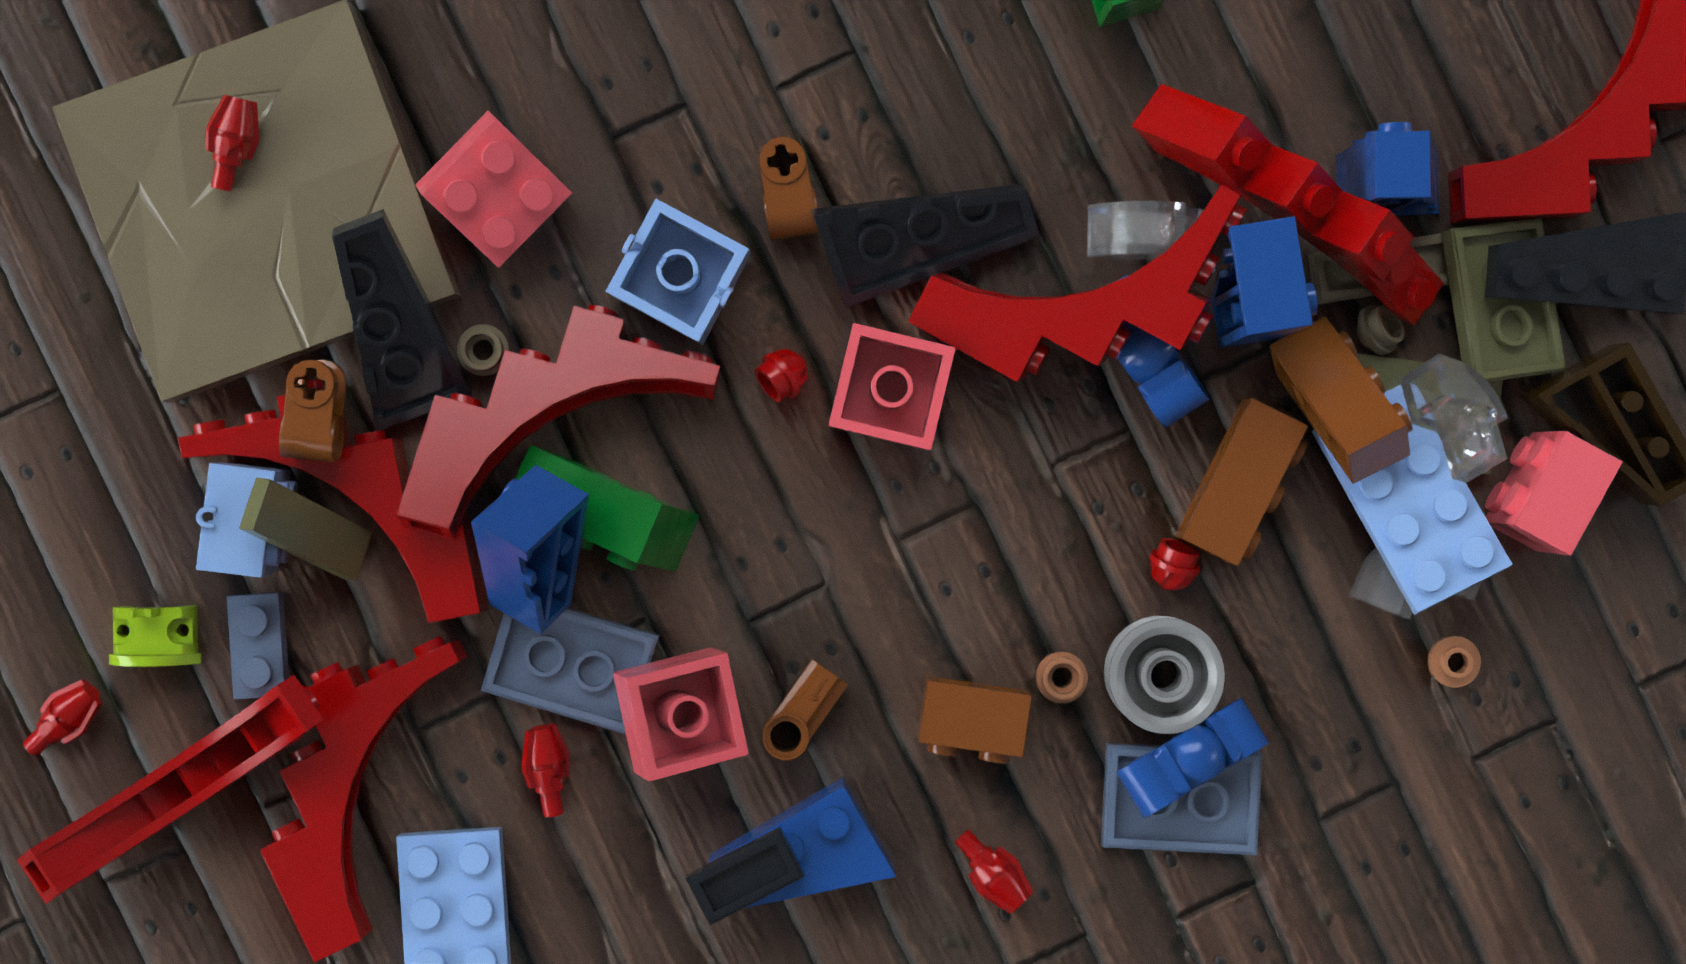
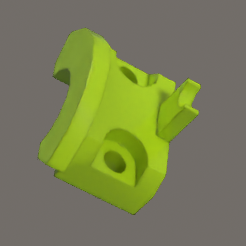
[109,605,201,667]

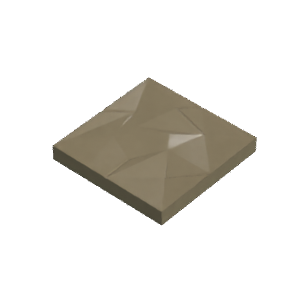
[52,0,462,403]

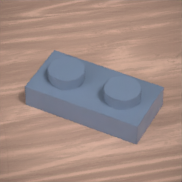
[227,592,289,699]

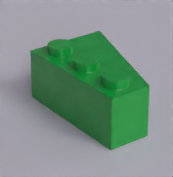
[515,445,700,571]

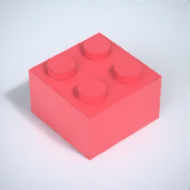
[415,111,572,268]
[828,323,956,451]
[1485,431,1622,556]
[613,647,749,782]

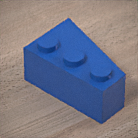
[1336,122,1439,216]
[1211,216,1318,348]
[471,465,589,634]
[708,777,896,908]

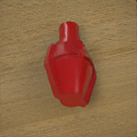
[205,95,260,191]
[23,679,103,756]
[521,723,570,818]
[954,829,1034,914]

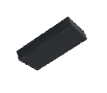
[685,826,805,925]

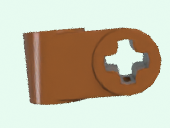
[759,137,819,241]
[279,360,347,463]

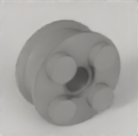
[1104,615,1225,734]

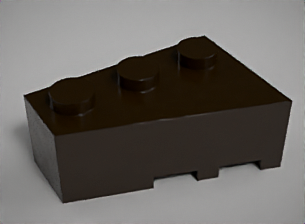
[1519,342,1686,506]

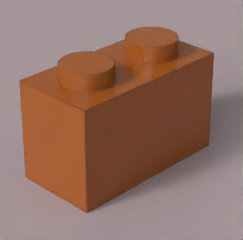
[917,675,1032,764]

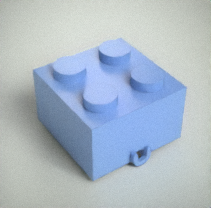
[606,199,751,345]
[196,462,298,578]

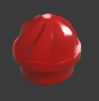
[754,349,808,402]
[1149,538,1201,590]

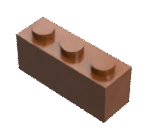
[1270,316,1413,484]
[1174,398,1308,566]

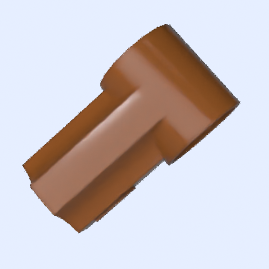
[762,659,849,760]

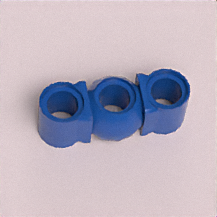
[1117,274,1210,428]
[1116,697,1270,818]

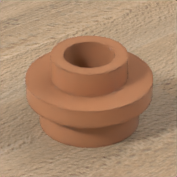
[1428,636,1481,688]
[1036,651,1088,703]

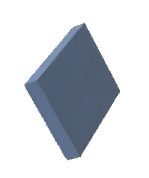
[481,608,660,734]
[1101,742,1263,855]

